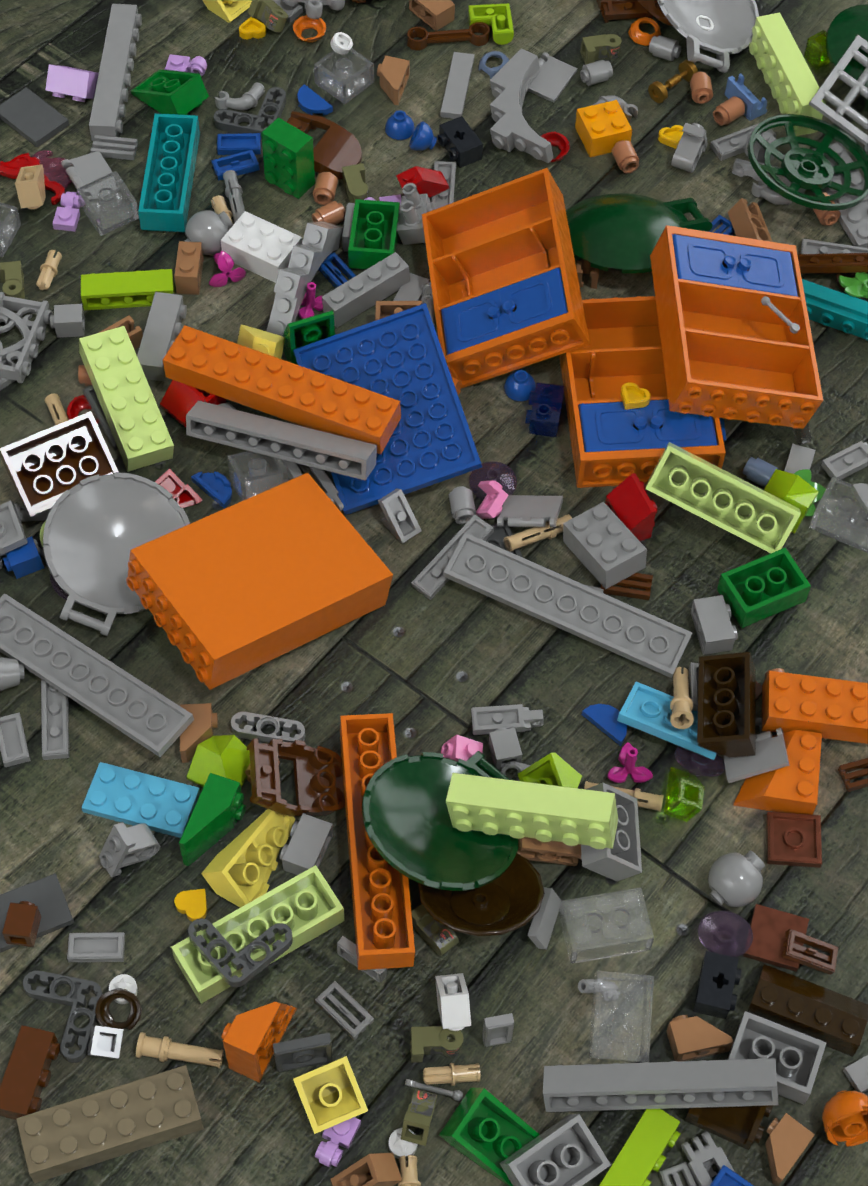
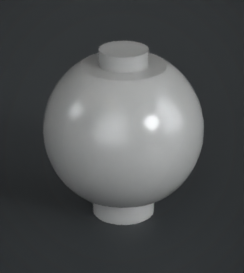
[184,210,233,255]
[708,850,765,907]

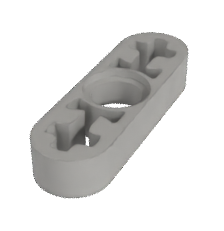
[231,712,305,743]

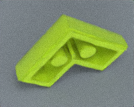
[468,3,514,45]

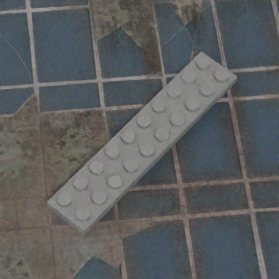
[443,532,692,678]
[0,593,194,757]

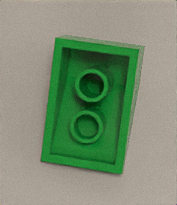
[130,69,209,115]
[282,311,335,365]
[179,773,246,866]
[439,1087,540,1186]

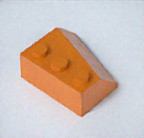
[733,730,822,815]
[221,1002,297,1083]

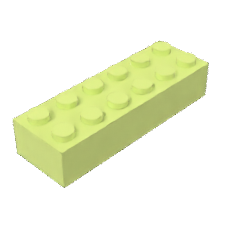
[749,13,826,136]
[79,326,174,472]
[645,442,801,553]
[446,773,618,849]
[171,865,345,1004]

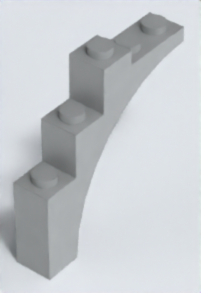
[490,48,554,163]
[266,221,343,336]

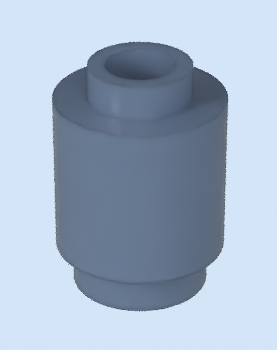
[743,457,779,488]

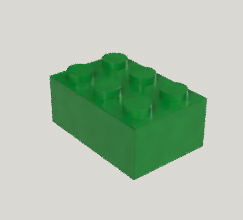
[261,117,315,199]
[348,199,400,269]
[717,547,811,628]

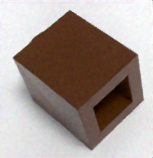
[2,901,42,947]

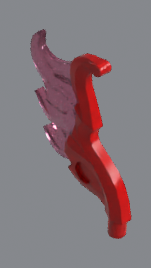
[0,150,72,205]

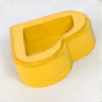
[239,16,266,40]
[658,125,683,149]
[621,382,651,410]
[174,889,207,922]

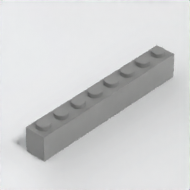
[89,4,142,141]
[186,401,377,481]
[543,1058,779,1112]

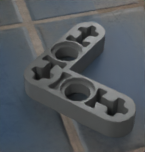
[213,87,286,139]
[188,918,293,987]
[23,971,103,1063]

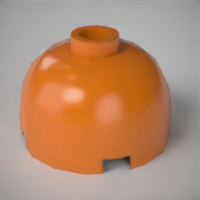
[822,1091,868,1147]

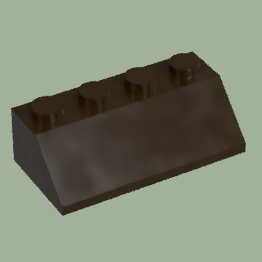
[697,652,756,758]
[747,964,868,1057]

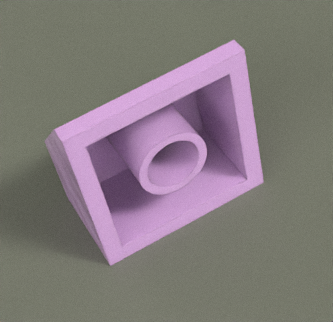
[45,64,99,102]

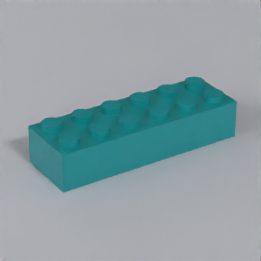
[138,113,200,232]

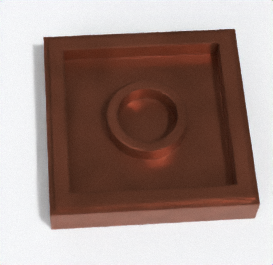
[766,812,822,868]
[743,904,809,972]

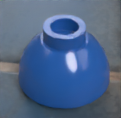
[385,110,415,140]
[409,121,437,151]
[504,370,536,401]

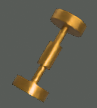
[648,60,698,103]

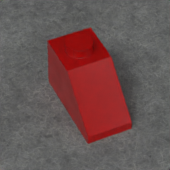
[396,166,449,198]

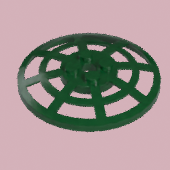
[747,114,868,211]

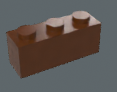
[0,1025,60,1120]

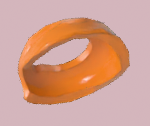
[293,15,326,43]
[628,17,661,46]

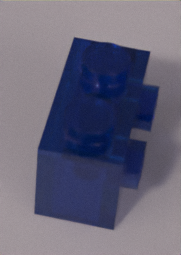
[525,382,565,438]

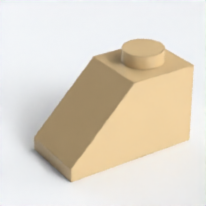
[15,164,46,210]

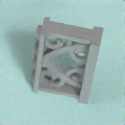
[0,292,53,383]

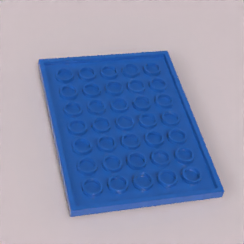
[293,303,482,515]

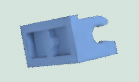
[725,73,767,121]

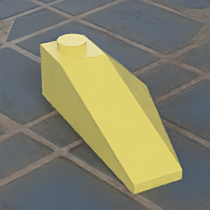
[201,809,295,908]

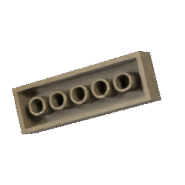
[16,1065,204,1184]

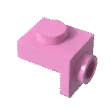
[476,480,508,519]
[441,735,483,762]

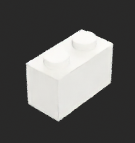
[435,973,471,1031]

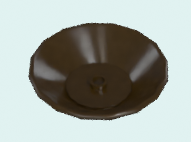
[418,853,545,937]

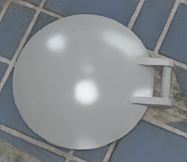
[657,0,759,73]
[43,472,190,636]

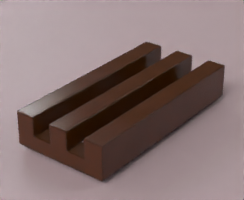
[601,573,653,600]
[838,758,868,792]
[782,929,838,975]

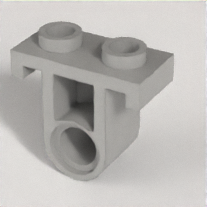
[671,123,708,173]
[99,822,161,878]

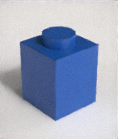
[3,536,45,579]

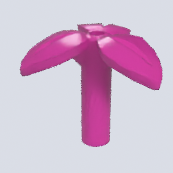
[209,251,246,287]
[298,282,323,319]
[607,742,653,783]

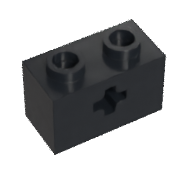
[438,116,483,168]
[693,951,742,1019]

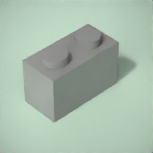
[691,595,738,655]
[280,813,333,875]

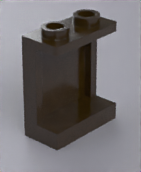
[685,1105,773,1150]

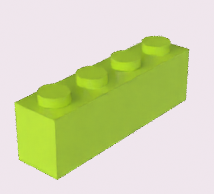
[81,269,175,311]
[599,1109,681,1186]

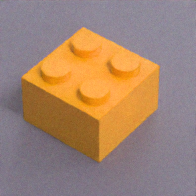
[575,100,632,157]

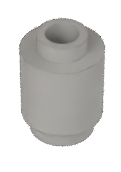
[649,35,681,61]
[580,60,613,86]
[449,486,476,524]

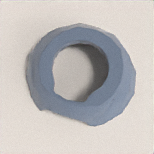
[478,51,509,79]

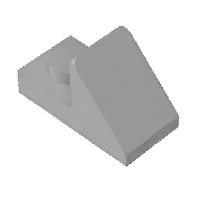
[378,488,422,543]

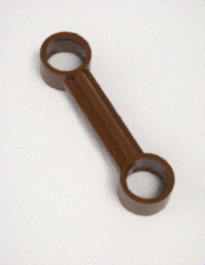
[407,22,490,51]

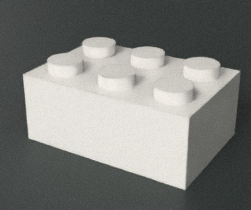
[221,211,302,283]

